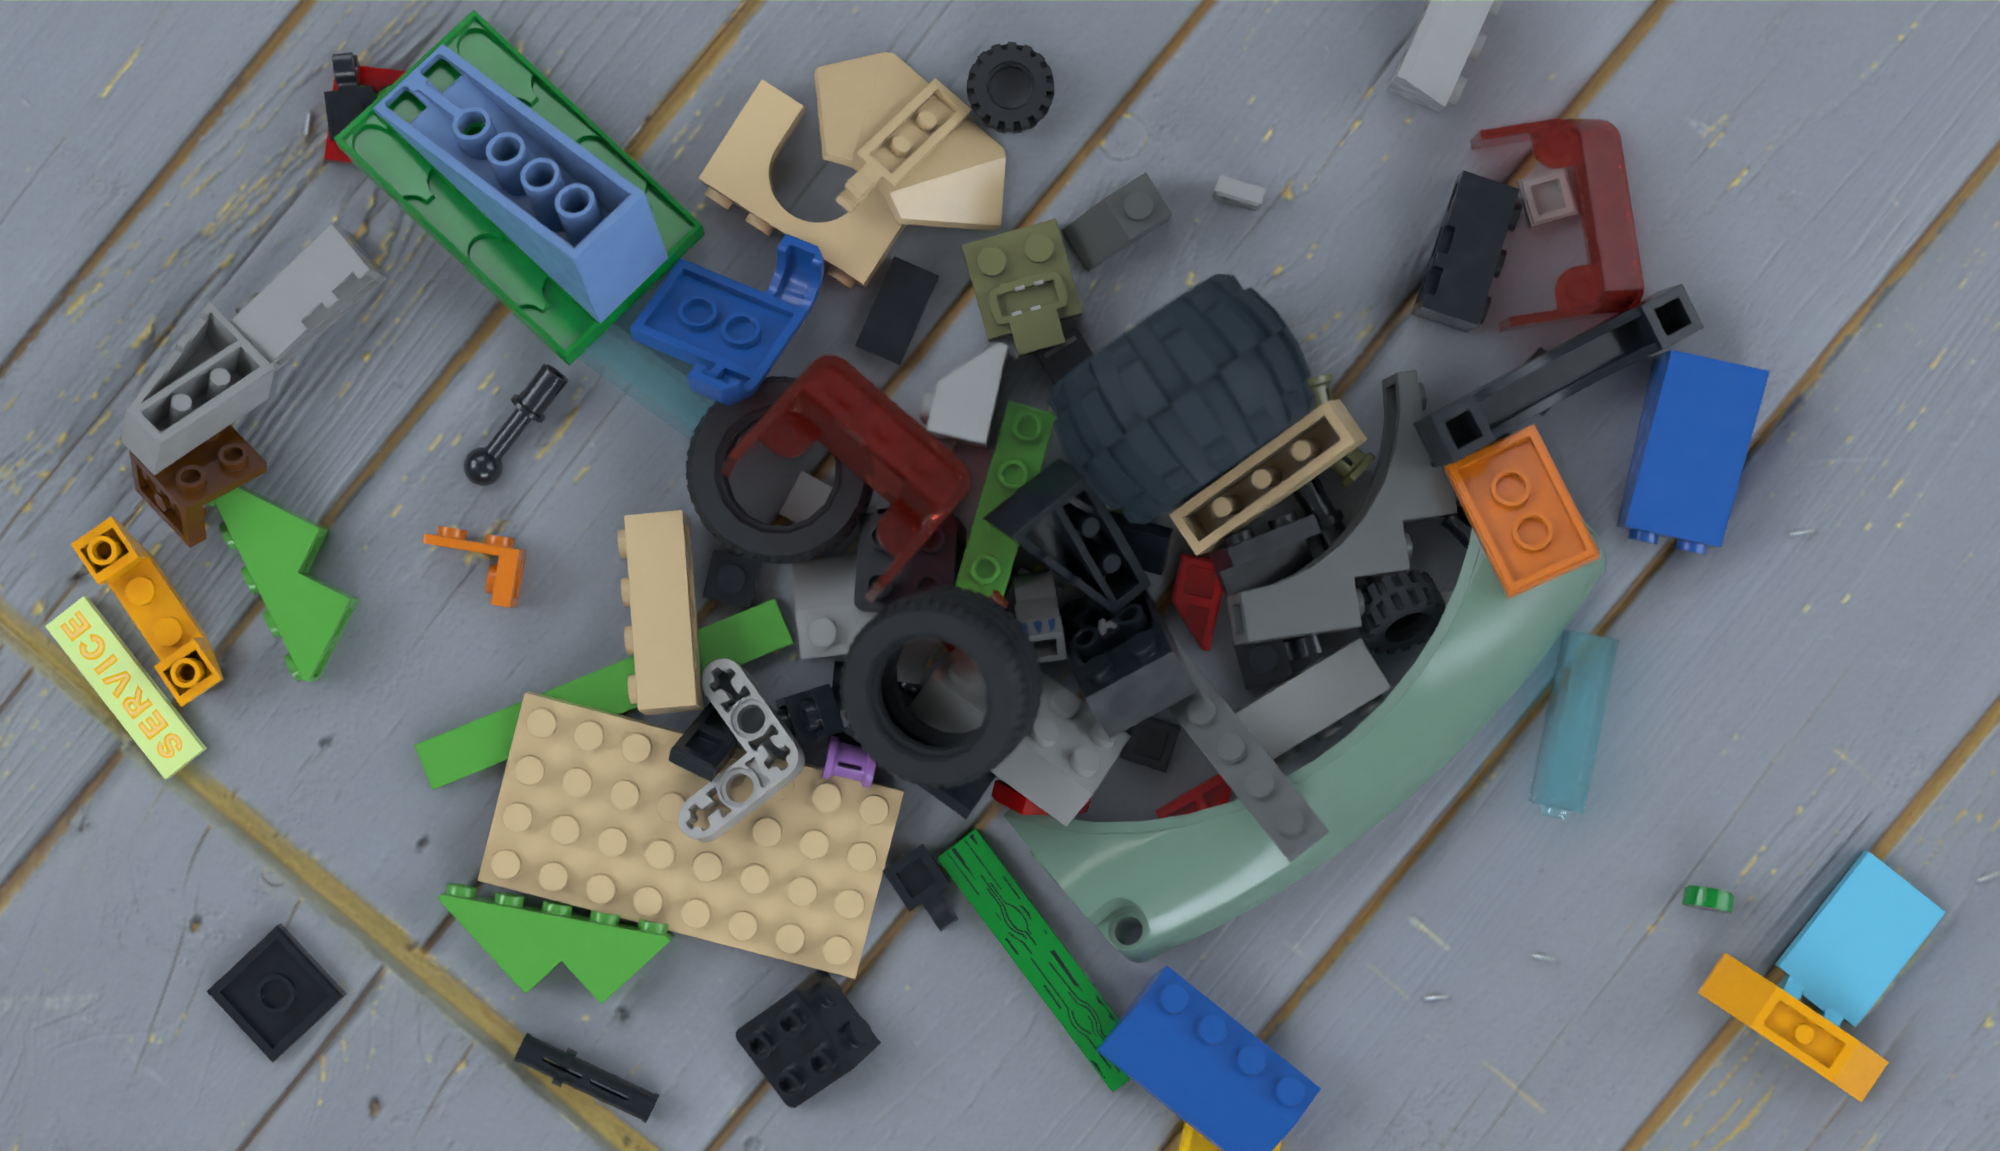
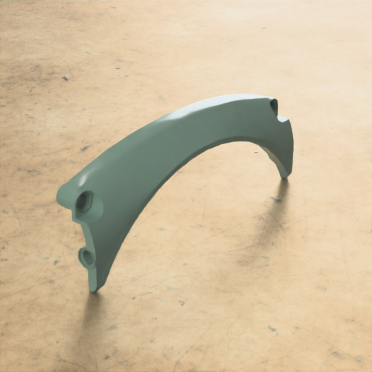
[1004,432,1607,963]

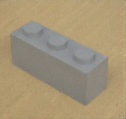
[1234,637,1391,766]

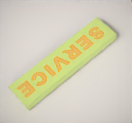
[45,596,207,779]

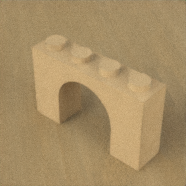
[698,79,906,289]

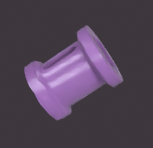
[822,735,877,788]

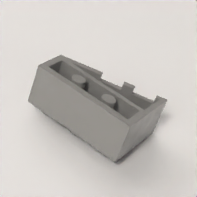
[230,224,388,371]
[121,301,275,475]

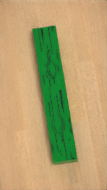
[937,828,1131,1093]

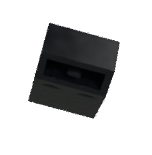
[1059,588,1197,738]

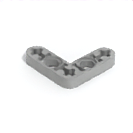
[678,658,805,842]

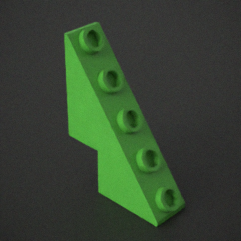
[955,400,1056,605]
[208,485,359,682]
[437,883,675,1004]

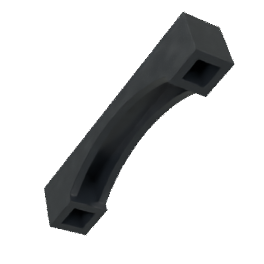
[1413,284,1705,467]

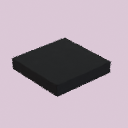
[206,924,347,1062]

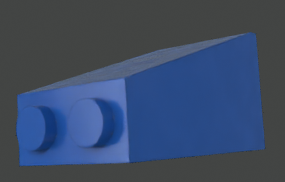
[1616,350,1769,555]

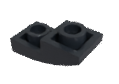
[775,683,845,745]

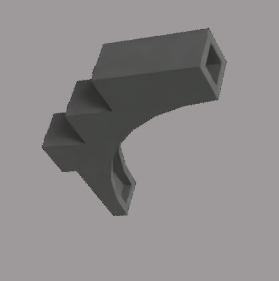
[1227,370,1460,646]

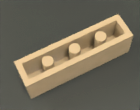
[1169,399,1368,556]
[617,510,704,715]

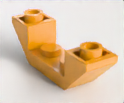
[71,516,224,707]
[1697,952,1889,1103]

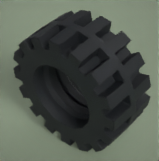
[967,42,1054,134]
[1358,569,1446,655]

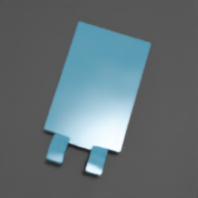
[1775,850,1946,1028]

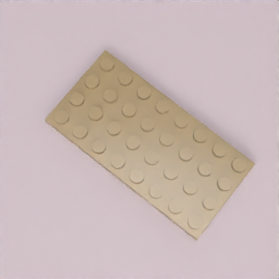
[477,691,905,979]

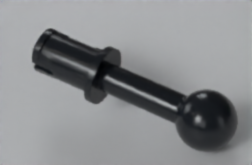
[464,364,568,486]

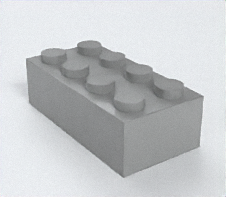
[908,646,1131,827]

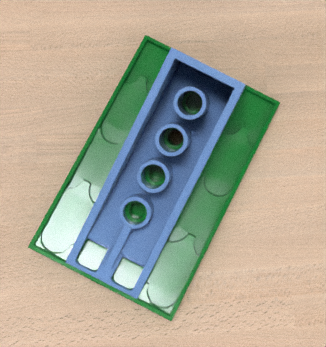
[334,10,705,366]

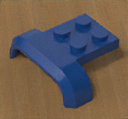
[630,234,824,406]

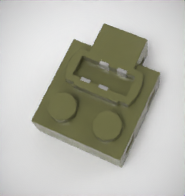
[962,218,1083,358]

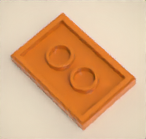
[1443,424,1600,600]

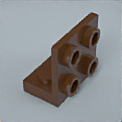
[129,425,267,548]

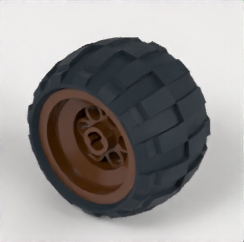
[1048,274,1316,524]

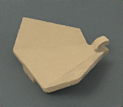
[814,52,1006,231]

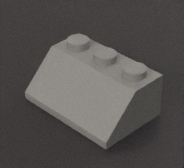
[1386,0,1504,114]
[919,343,1009,449]
[792,554,945,660]

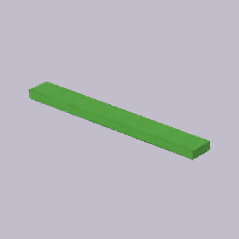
[414,598,794,790]

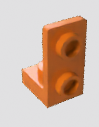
[422,525,527,608]

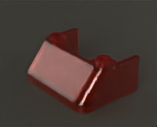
[1470,118,1644,332]
[721,355,971,603]

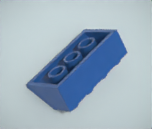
[1096,965,1321,1151]

